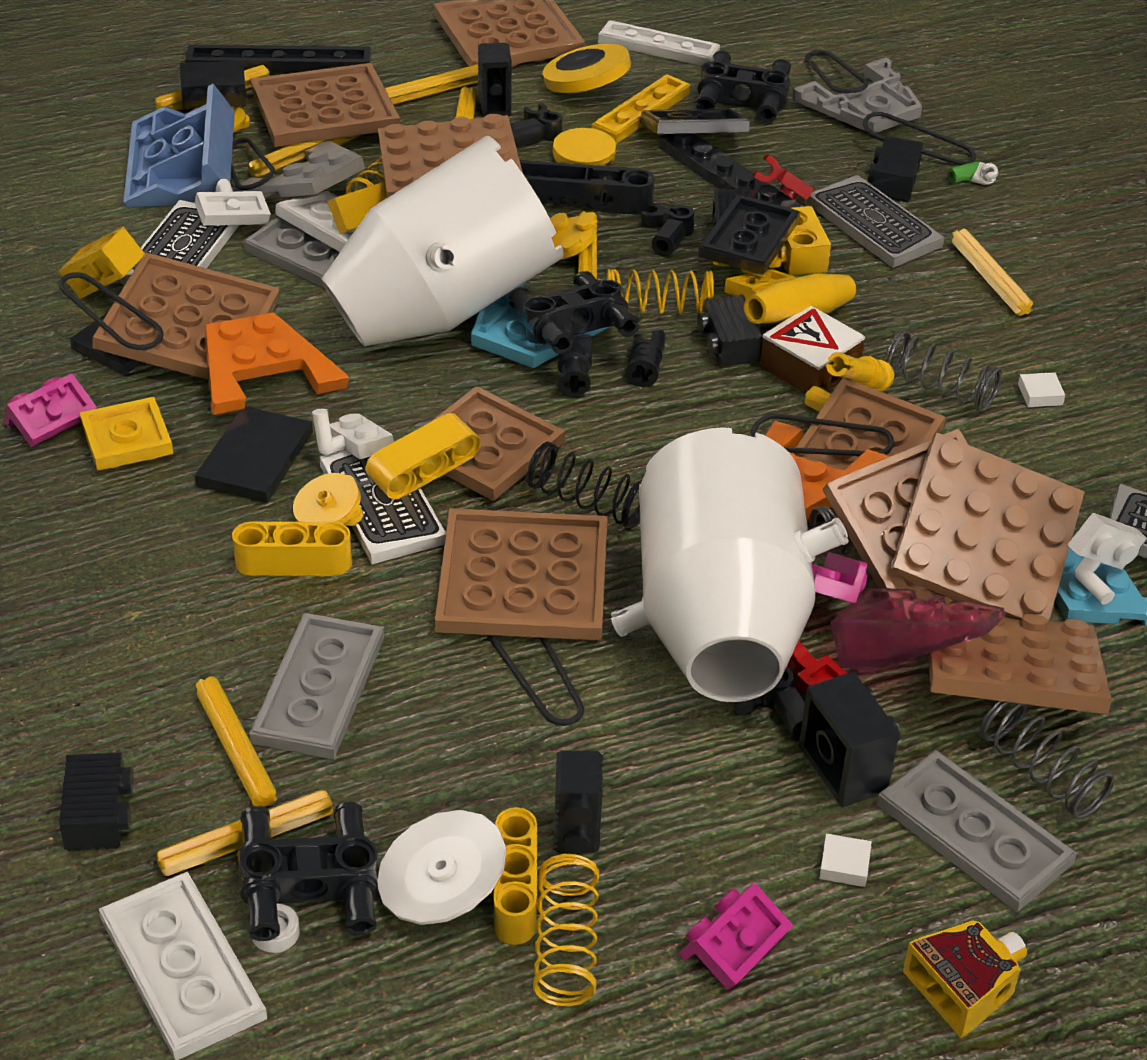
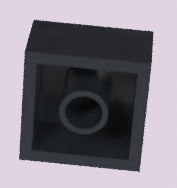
[799,671,900,808]

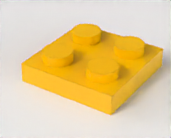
[80,397,173,471]

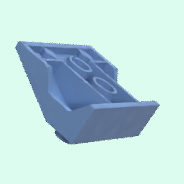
[123,84,234,207]

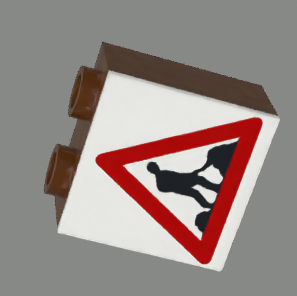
[760,306,865,393]

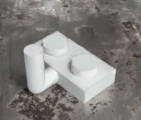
[194,179,271,226]
[312,408,394,459]
[1068,513,1147,605]

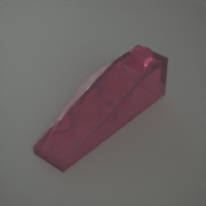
[831,588,1006,673]

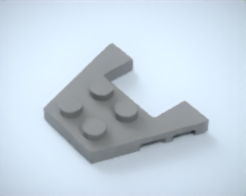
[792,57,922,133]
[232,140,365,198]

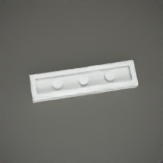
[598,20,720,66]

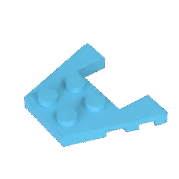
[471,283,611,368]
[1054,536,1147,626]

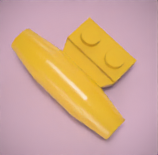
[724,269,856,324]

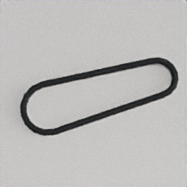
[805,50,869,93]
[863,112,976,165]
[231,138,275,190]
[58,272,164,350]
[751,413,894,456]
[490,635,584,726]

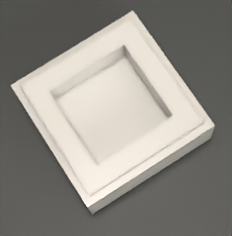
[1018,372,1065,407]
[819,834,872,887]

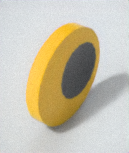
[543,43,631,93]

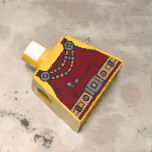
[903,920,1027,1038]

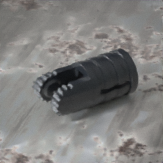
[626,329,666,387]

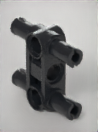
[696,50,791,123]
[509,271,640,354]
[237,802,378,941]

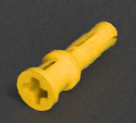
[826,352,894,392]

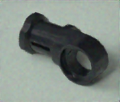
[557,335,592,397]

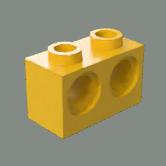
[778,206,831,276]
[58,226,145,299]

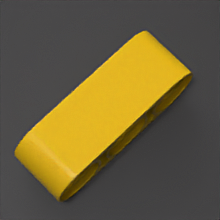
[365,413,481,499]
[232,522,352,576]
[494,807,537,945]

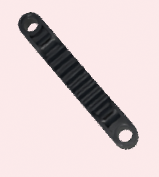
[519,160,655,215]

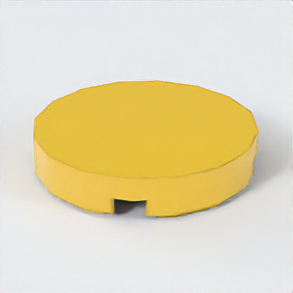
[553,128,616,166]

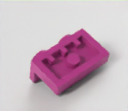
[4,373,97,447]
[812,552,867,604]
[678,883,794,990]

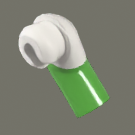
[947,162,998,185]

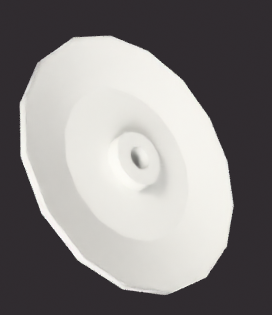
[377,810,507,925]

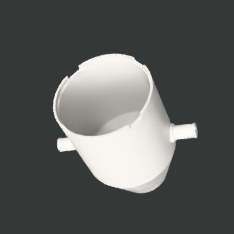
[321,136,563,347]
[611,428,849,702]

